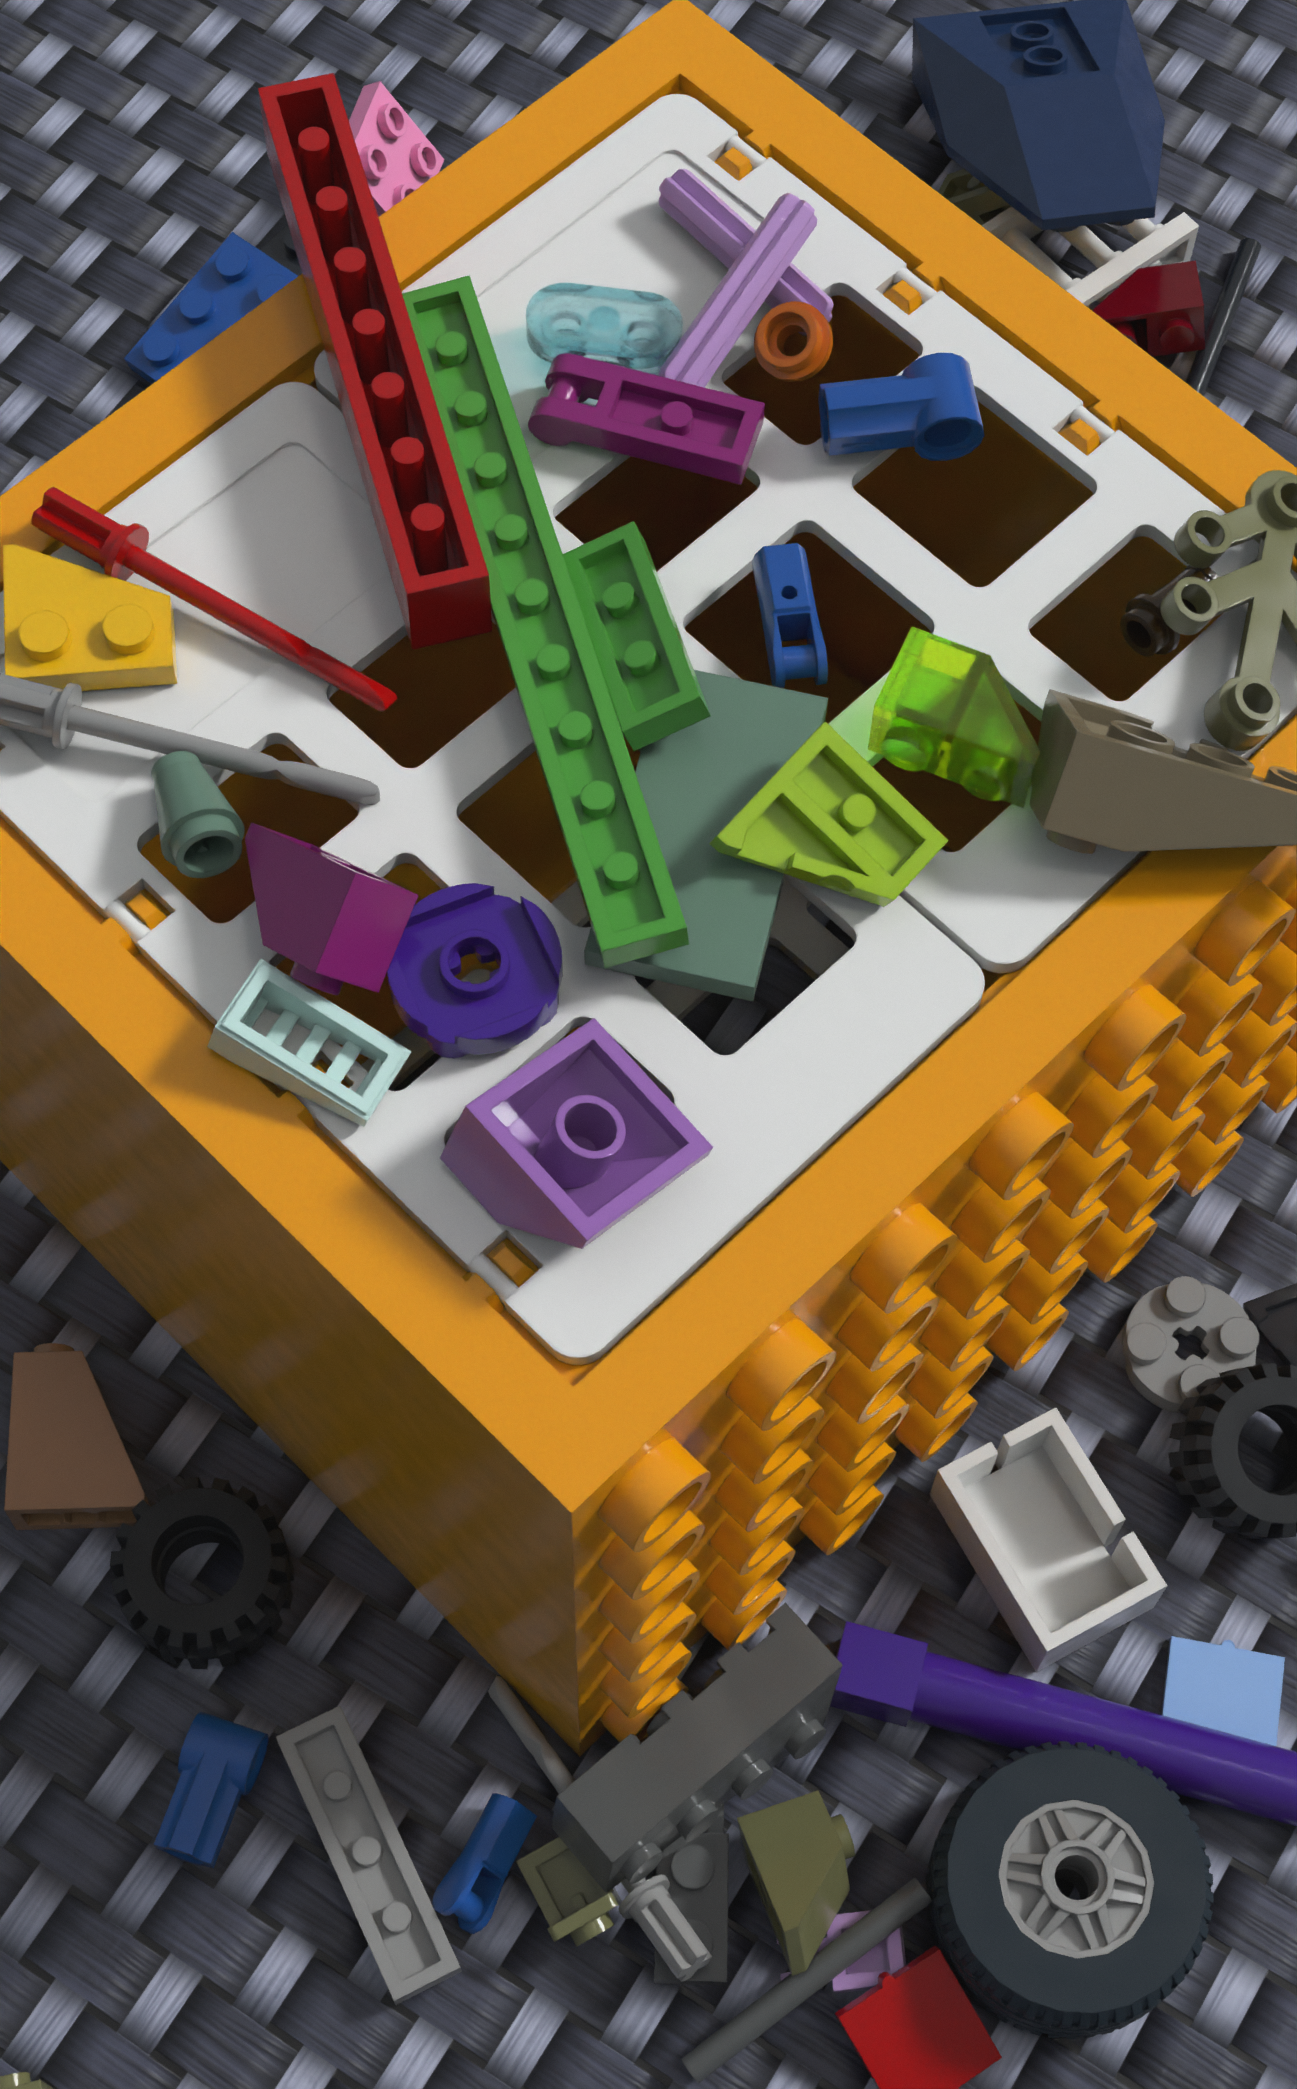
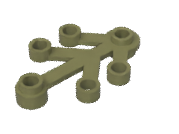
[1160,470,1297,751]

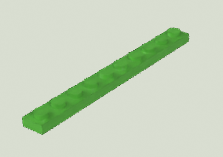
[402,275,689,968]

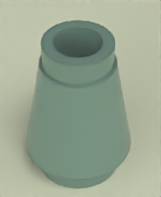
[151,751,245,878]

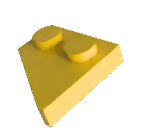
[3,544,177,691]

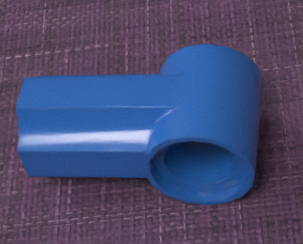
[818,353,985,461]
[154,1712,269,1868]

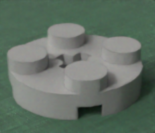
[1122,1276,1259,1413]

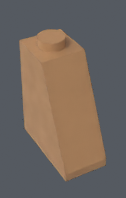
[4,1343,151,1530]

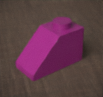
[245,822,418,995]

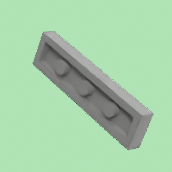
[276,1705,462,2005]

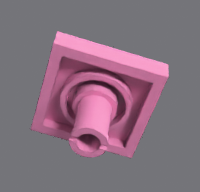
[349,81,445,217]

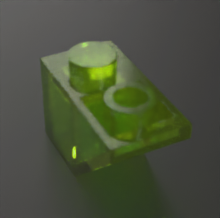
[868,627,1040,808]

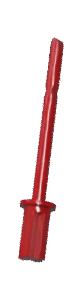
[31,487,398,712]

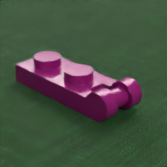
[528,353,765,485]

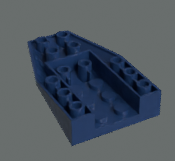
[912,0,1165,232]

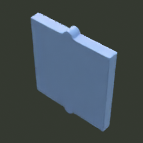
[1161,1636,1285,1746]

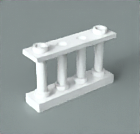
[982,206,1199,310]

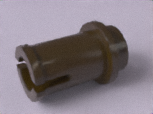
[1120,565,1218,656]

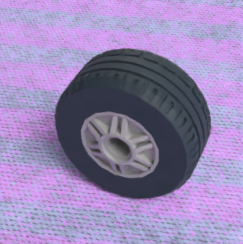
[926,1741,1214,2039]

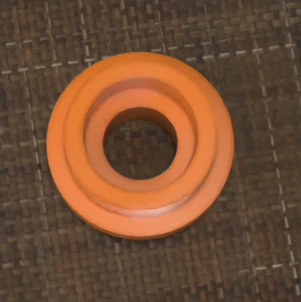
[754,301,833,382]

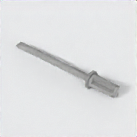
[0,673,380,804]
[488,1676,712,1982]

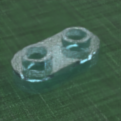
[526,283,683,374]

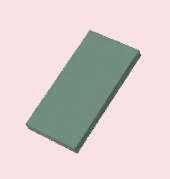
[584,670,828,1001]

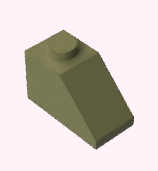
[737,1790,855,1976]

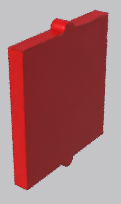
[834,1946,1002,2089]

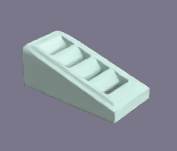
[207,959,411,1127]

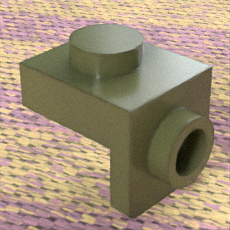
[516,1837,622,1947]

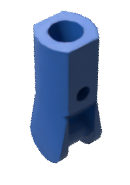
[752,543,828,688]
[432,1793,537,1934]

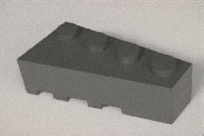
[551,1602,843,1893]

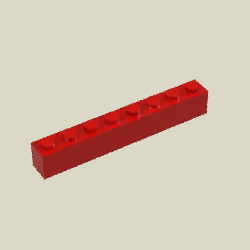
[258,73,492,650]

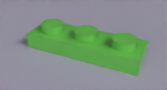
[563,521,711,751]

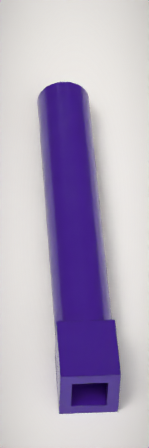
[830,1621,1297,1827]

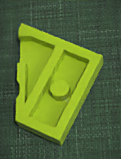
[709,721,949,907]

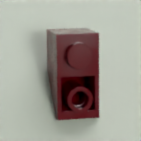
[1092,260,1205,357]

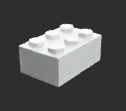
[930,1408,1167,1672]

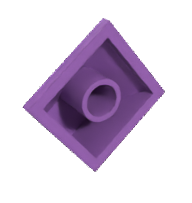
[440,1018,713,1249]

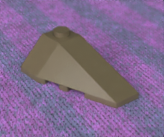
[1029,689,1297,854]

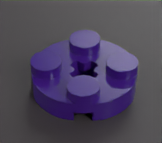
[387,883,563,1059]

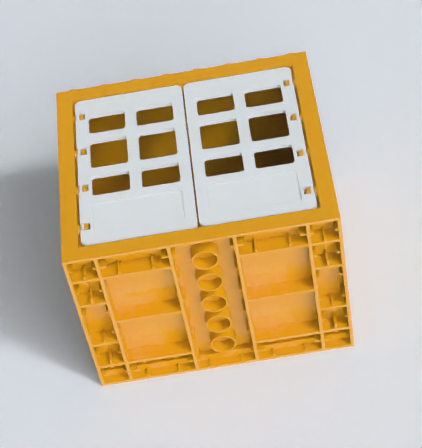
[0,0,1297,1757]

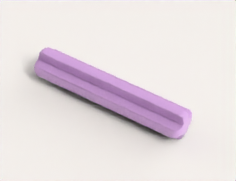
[658,169,834,337]
[659,193,817,388]

